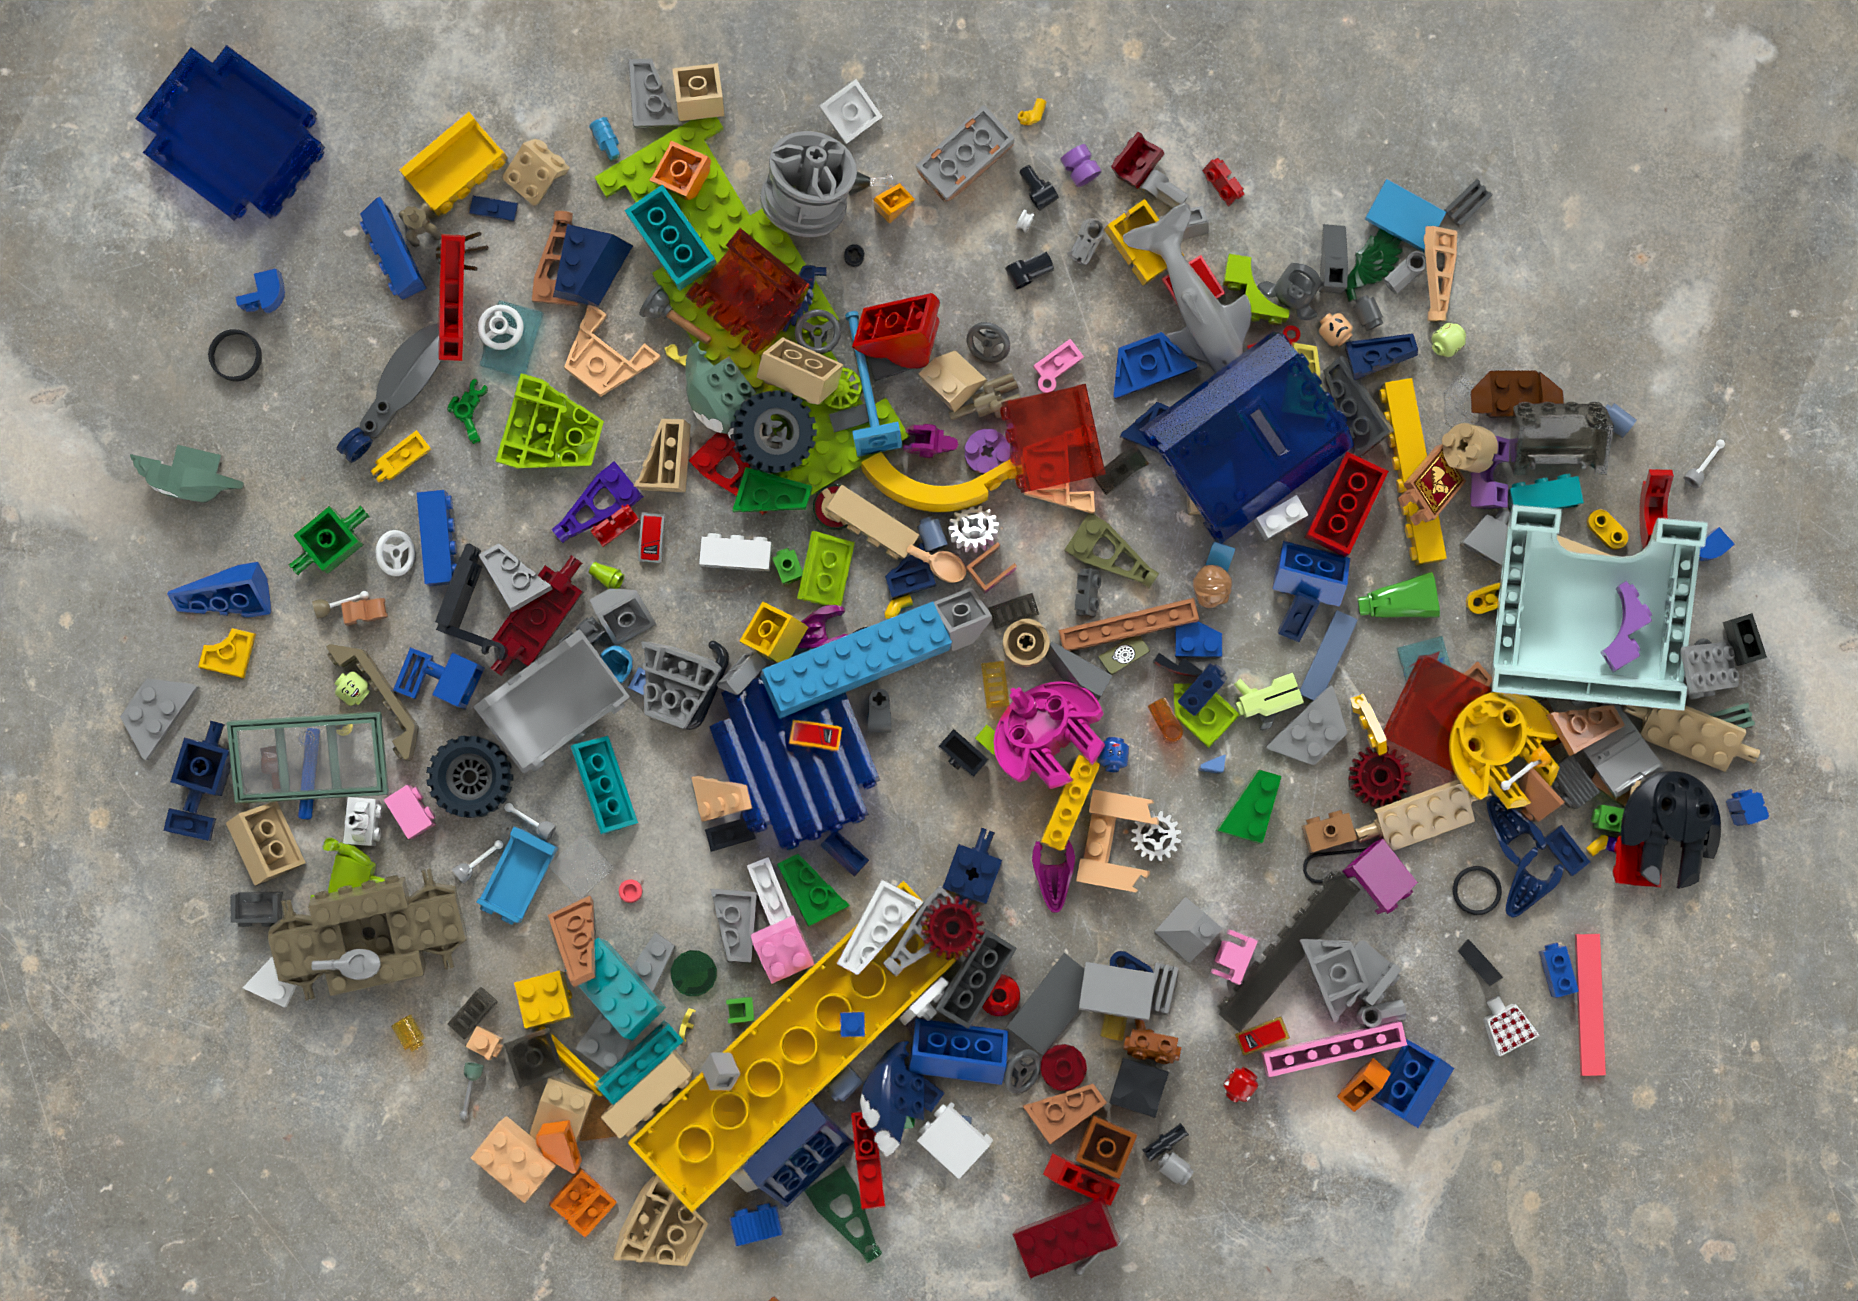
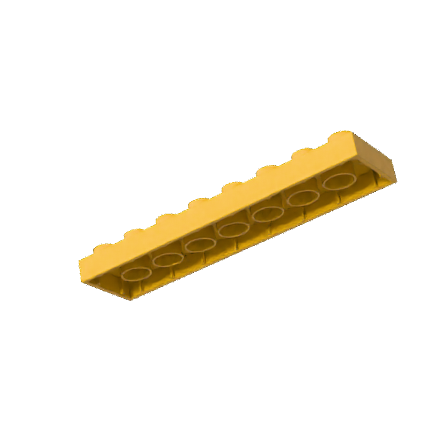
[627,880,968,1212]

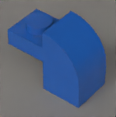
[235,268,285,314]
[1699,527,1735,561]

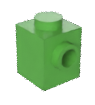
[773,548,803,586]
[1591,805,1624,834]

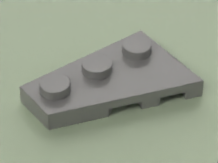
[628,59,679,129]
[479,543,552,612]
[710,889,757,962]

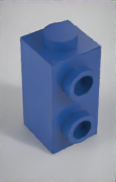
[1539,942,1579,998]

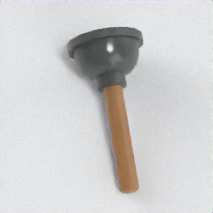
[639,285,712,344]

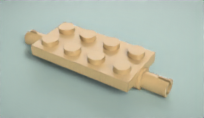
[1623,705,1760,772]
[1354,779,1491,851]

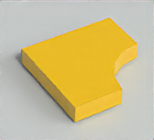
[198,628,256,679]

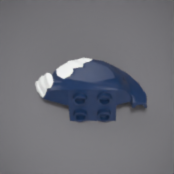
[860,1041,924,1157]

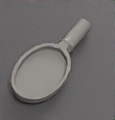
[312,949,381,980]

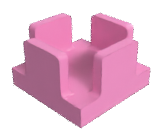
[1210,929,1258,985]

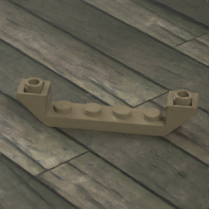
[326,644,419,761]

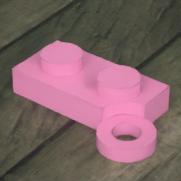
[1033,339,1084,393]

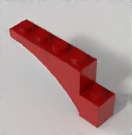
[438,234,465,361]

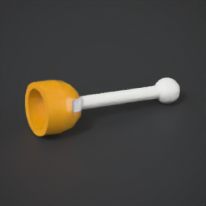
[1501,747,1552,790]

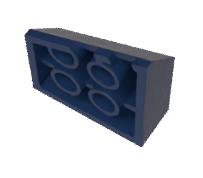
[553,224,634,307]

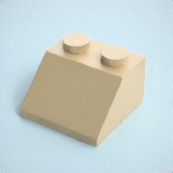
[919,351,987,413]

